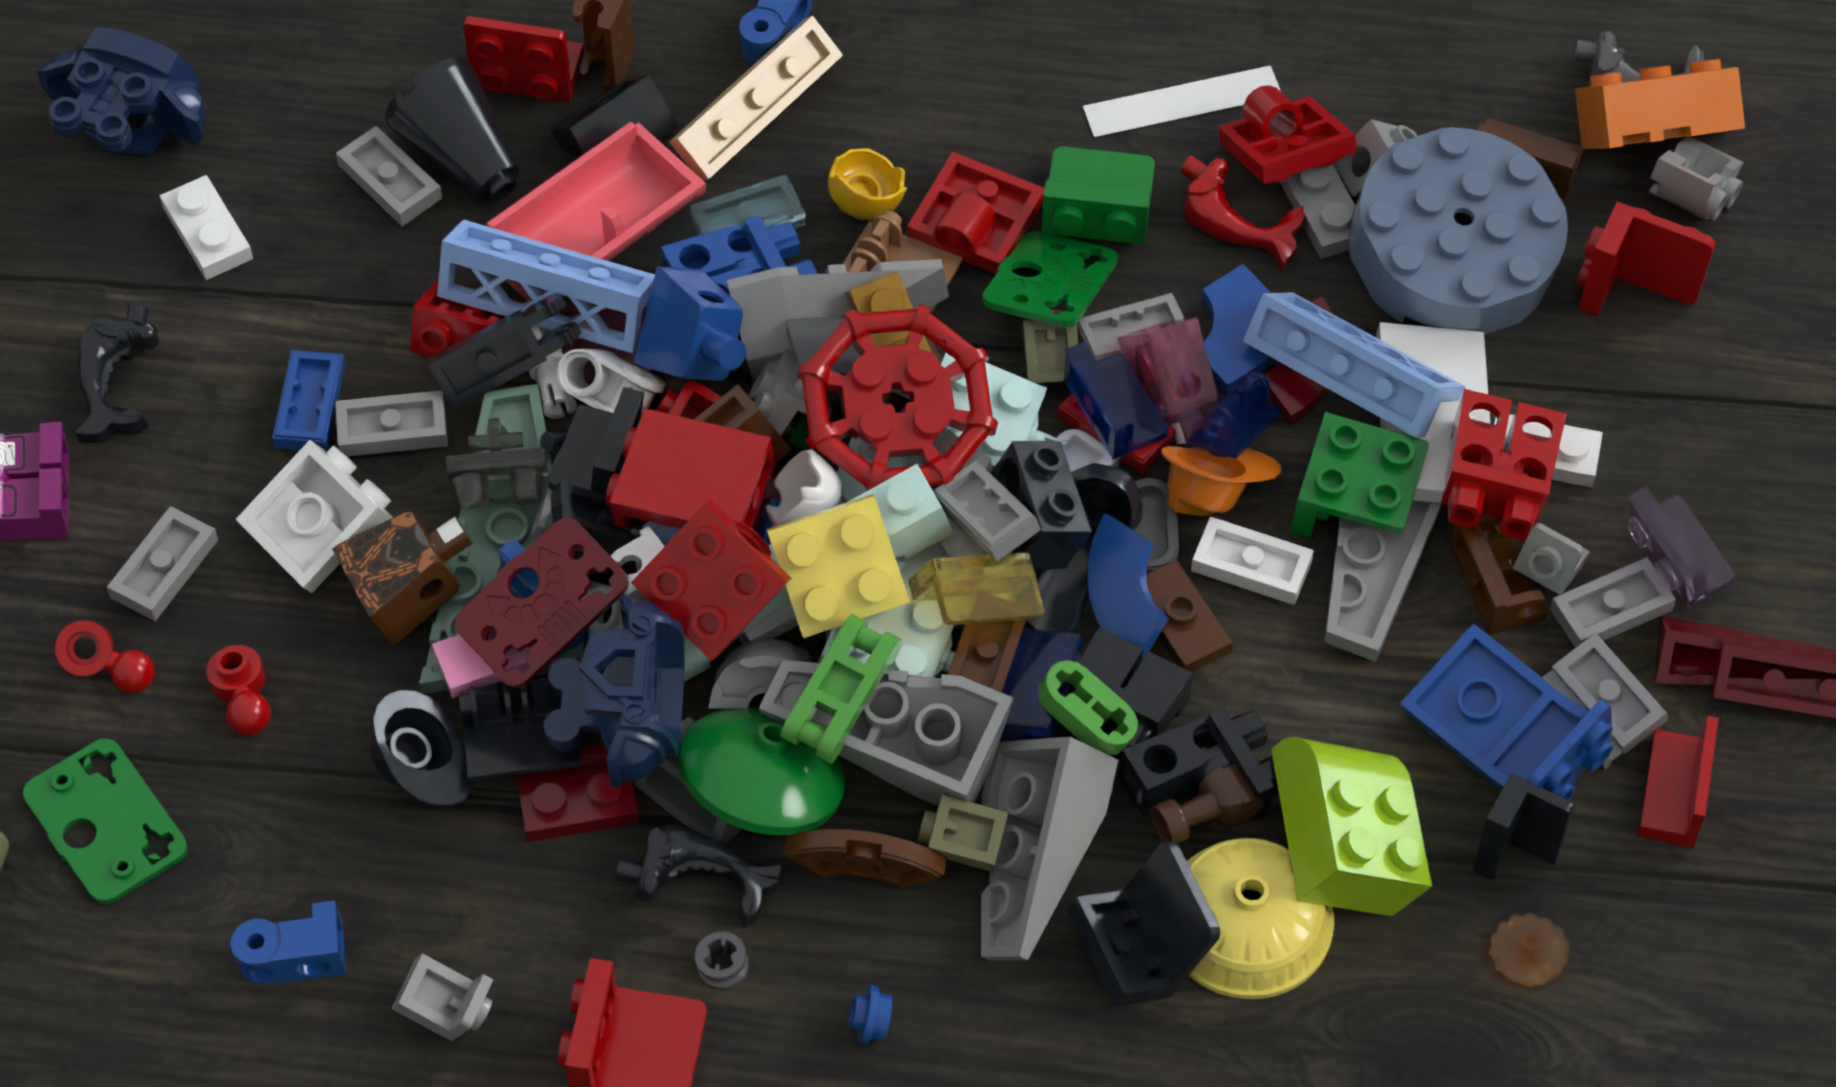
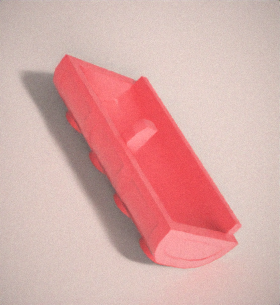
[486,121,706,301]

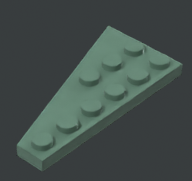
[419,384,584,694]

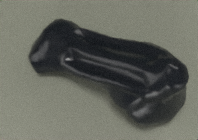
[1012,463,1143,640]

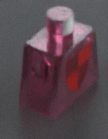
[1117,317,1218,444]

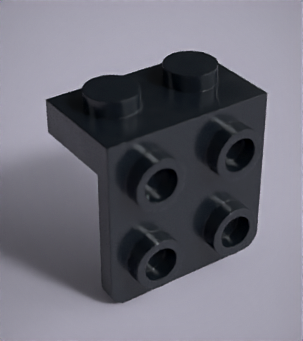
[1067,841,1220,1007]

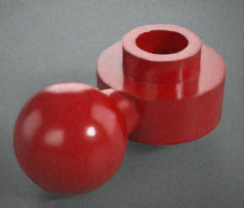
[55,620,155,694]
[206,645,271,736]

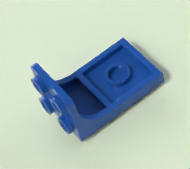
[1400,623,1613,800]

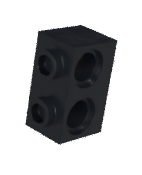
[991,441,1092,570]

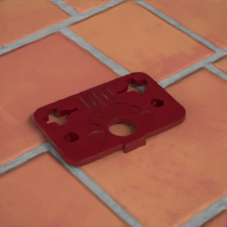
[455,517,629,689]

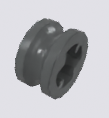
[695,931,749,989]

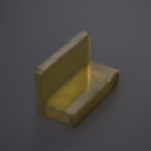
[908,553,1044,625]

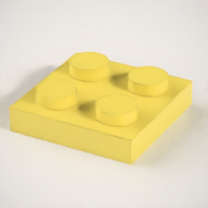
[767,494,910,638]

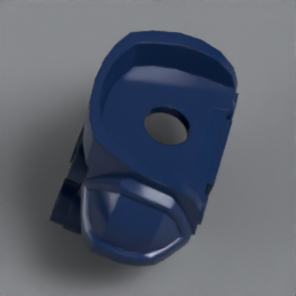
[37,27,206,156]
[544,595,685,788]

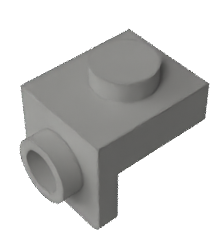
[1513,523,1590,595]
[391,953,493,1042]

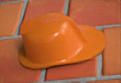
[1161,446,1281,516]

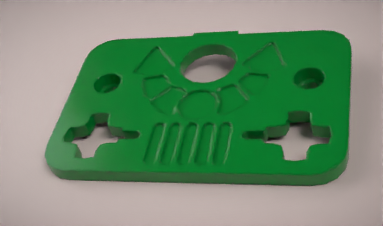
[982,231,1118,327]
[23,738,188,904]

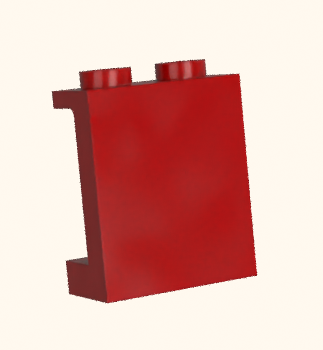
[606,408,775,529]

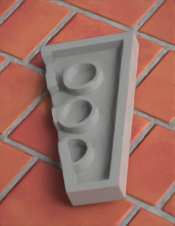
[1324,501,1443,662]

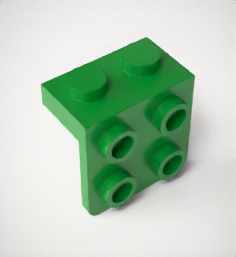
[1042,146,1155,245]

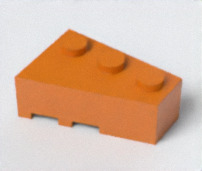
[1575,59,1745,149]

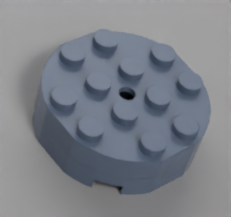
[1349,127,1568,335]

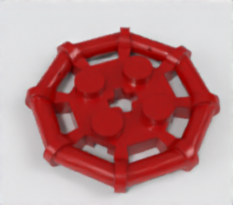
[797,304,998,491]

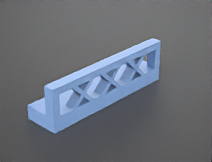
[437,220,655,353]
[1243,292,1466,437]

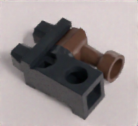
[1119,707,1279,844]

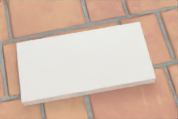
[1376,322,1490,503]

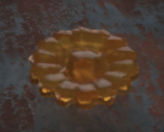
[1489,913,1570,988]

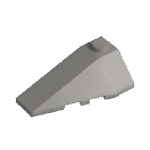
[727,259,949,384]
[759,660,1013,806]
[981,737,1118,960]

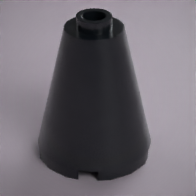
[385,57,519,202]

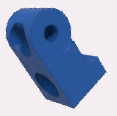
[739,0,812,66]
[230,900,346,984]

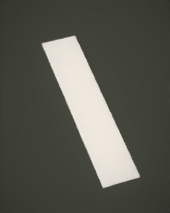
[1083,65,1281,137]

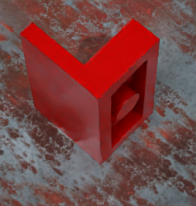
[1637,716,1719,848]

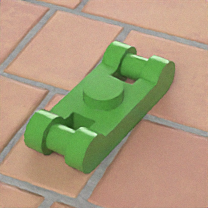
[780,614,903,764]

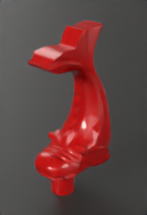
[1180,156,1305,272]

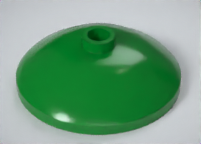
[678,706,845,836]

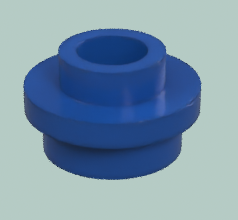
[848,985,892,1044]

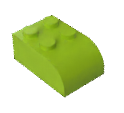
[1271,737,1432,917]

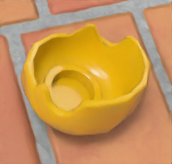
[828,148,907,221]

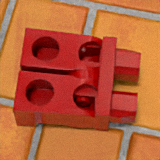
[1441,389,1567,541]

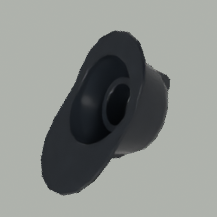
[370,690,474,807]

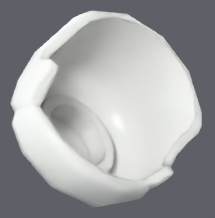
[766,449,842,528]

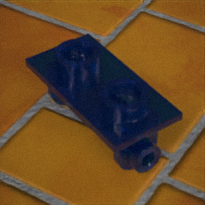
[1187,372,1282,458]

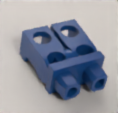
[661,215,818,297]

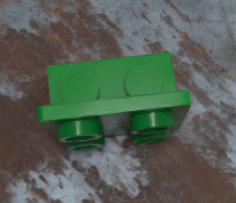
[1290,412,1429,539]

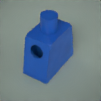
[634,266,746,381]

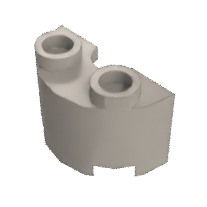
[1649,136,1744,221]
[708,638,813,709]

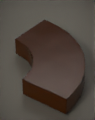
[783,829,947,889]

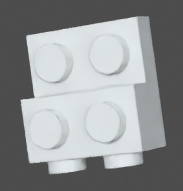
[236,440,393,593]

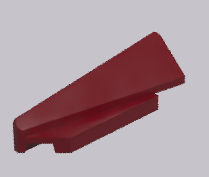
[1655,616,1836,718]

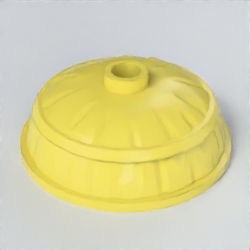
[1187,838,1334,999]

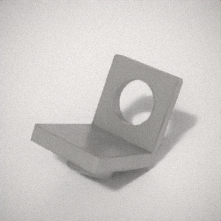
[1334,119,1417,198]

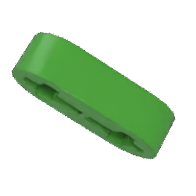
[1038,660,1138,756]

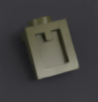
[1020,310,1081,386]
[917,794,1008,872]

